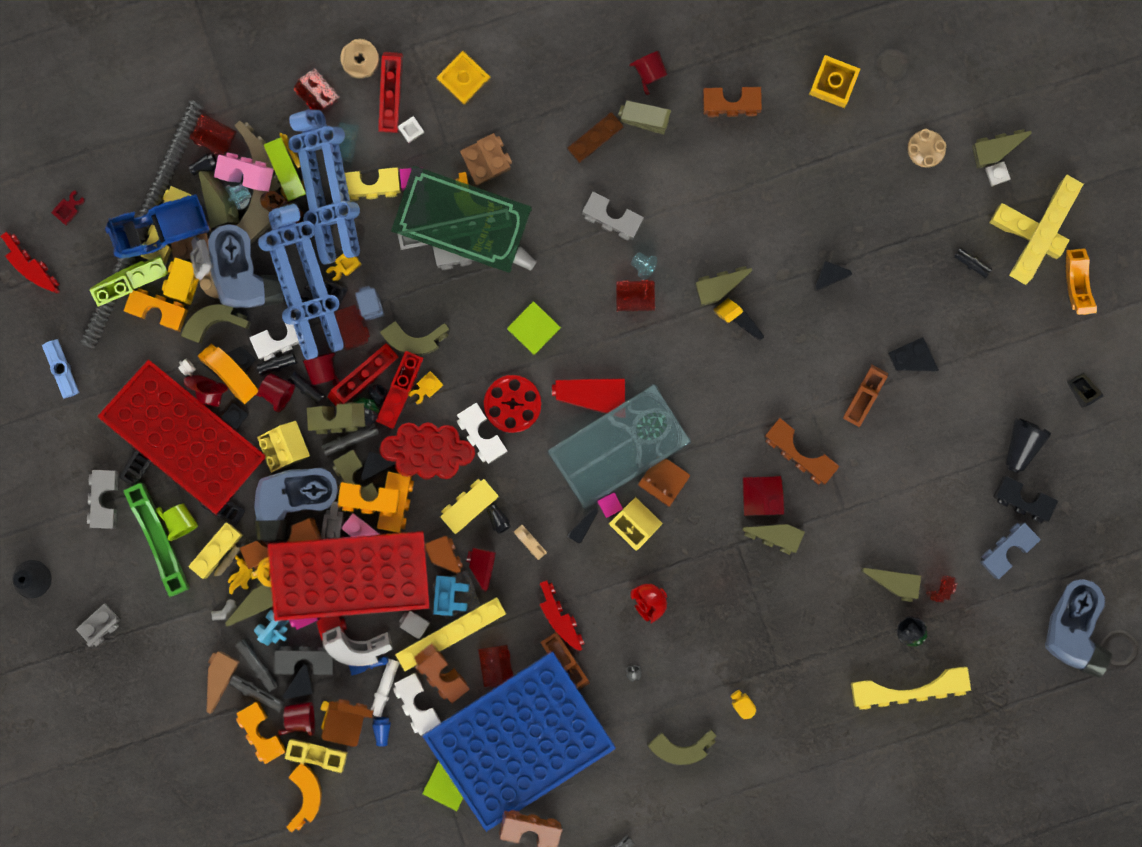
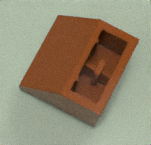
[425,536,463,574]

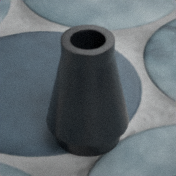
[189,153,217,176]
[486,504,511,534]

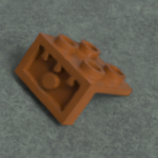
[638,456,690,507]

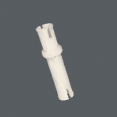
[371,658,400,717]

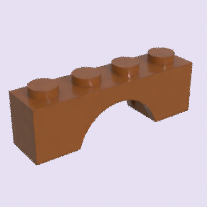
[764,418,840,485]
[240,518,322,571]

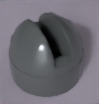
[626,665,642,682]

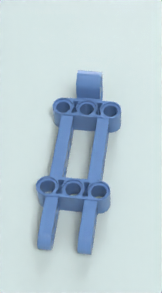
[289,109,360,265]
[258,204,344,360]

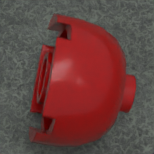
[631,584,667,623]

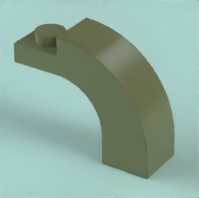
[181,304,251,344]
[380,321,450,355]
[647,729,717,765]

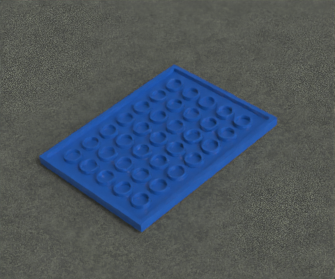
[422,651,616,832]

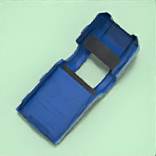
[105,194,209,258]

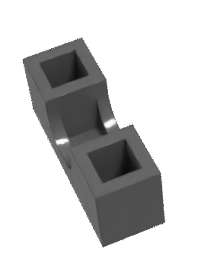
[274,646,335,675]

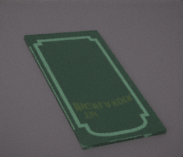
[391,165,532,273]

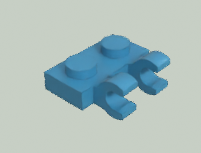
[433,576,470,616]

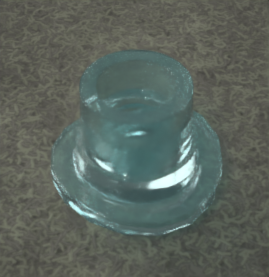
[225,183,251,210]
[631,252,657,279]

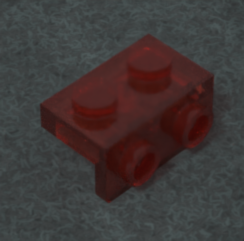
[294,69,339,112]
[189,114,237,155]
[616,280,655,311]
[926,576,957,603]
[478,645,513,687]

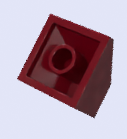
[743,476,784,516]
[466,548,496,591]

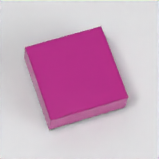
[597,493,623,518]

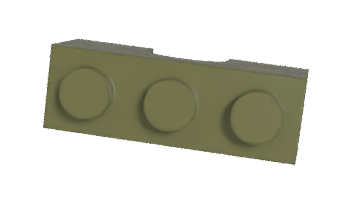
[307,403,365,434]
[333,450,379,510]

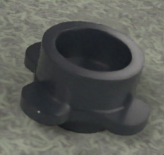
[368,384,387,404]

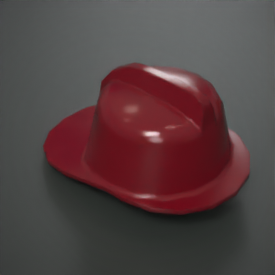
[183,375,228,407]

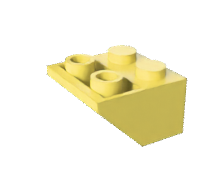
[257,421,310,473]
[609,497,663,551]

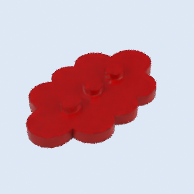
[379,422,475,480]

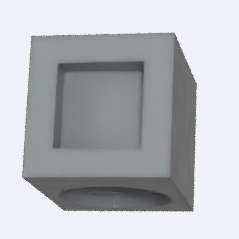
[399,611,431,639]

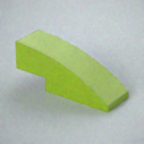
[264,137,306,202]

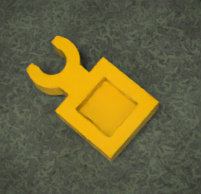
[326,253,362,281]
[409,371,444,405]

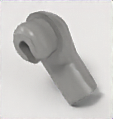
[211,599,237,621]

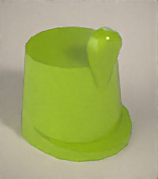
[156,503,199,541]

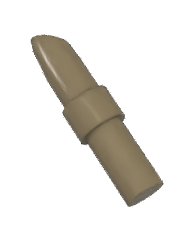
[214,545,240,576]

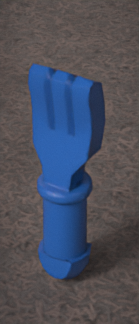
[348,656,388,676]

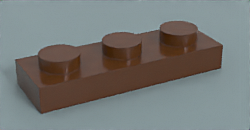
[567,112,623,164]

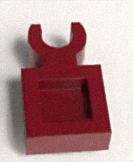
[51,191,85,226]

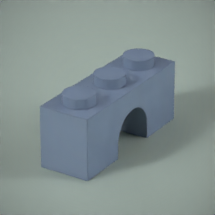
[355,286,385,321]
[980,523,1041,579]

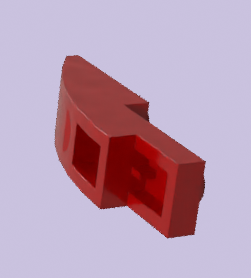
[1,232,60,293]
[376,351,424,429]
[540,580,584,651]

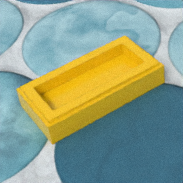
[713,298,743,323]

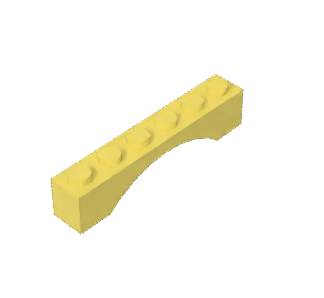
[1009,175,1084,285]
[395,597,507,671]
[851,666,971,710]

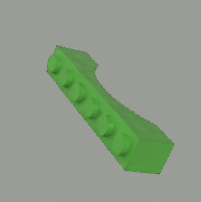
[123,483,190,597]

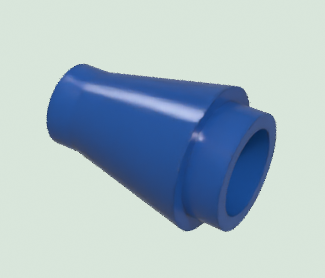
[372,717,391,746]

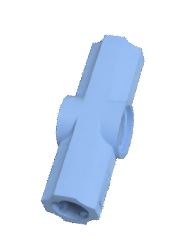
[42,339,80,399]

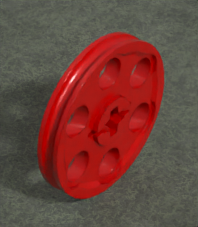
[484,375,541,433]

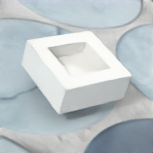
[398,116,424,143]
[985,162,1010,187]

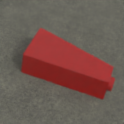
[552,379,626,418]

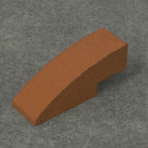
[843,364,888,427]
[540,632,590,690]

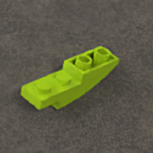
[89,255,169,306]

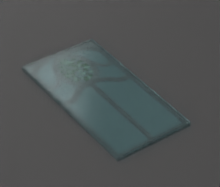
[547,384,691,509]

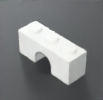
[250,317,300,361]
[457,403,508,464]
[393,673,441,736]

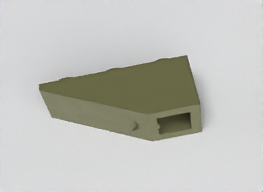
[972,129,1032,168]
[695,266,752,306]
[742,524,805,555]

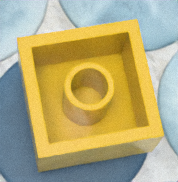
[809,55,860,108]
[162,258,199,305]

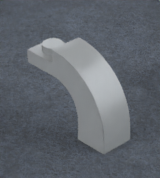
[322,626,393,666]

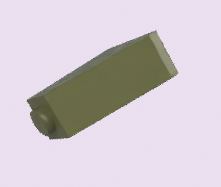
[618,100,671,135]

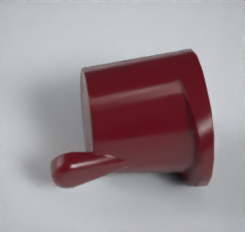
[629,51,668,95]
[303,352,340,387]
[255,373,295,413]
[278,702,315,736]

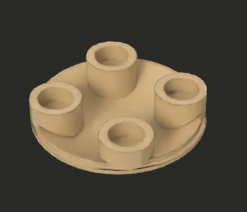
[908,129,946,167]

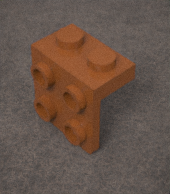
[322,699,374,747]

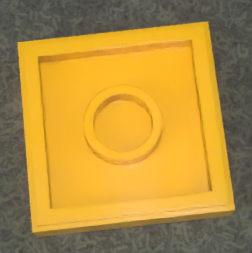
[437,51,490,105]

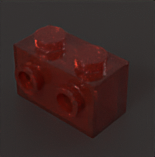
[334,305,370,351]

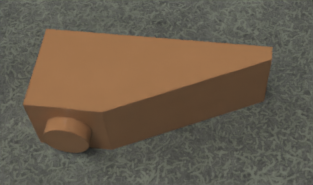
[207,651,240,714]

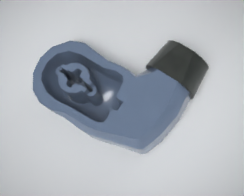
[208,224,284,308]
[254,468,338,540]
[1045,579,1112,678]

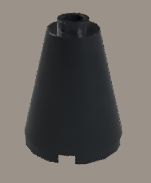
[1006,418,1052,473]
[13,560,52,598]

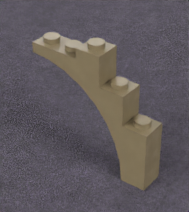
[234,121,281,245]

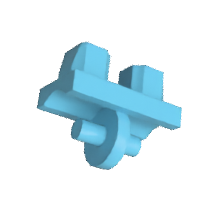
[254,610,289,646]

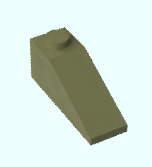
[198,171,240,228]
[861,568,921,602]
[225,582,273,627]

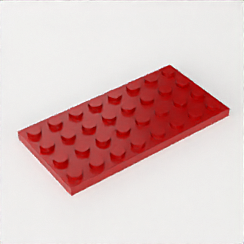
[98,359,266,515]
[268,531,430,621]

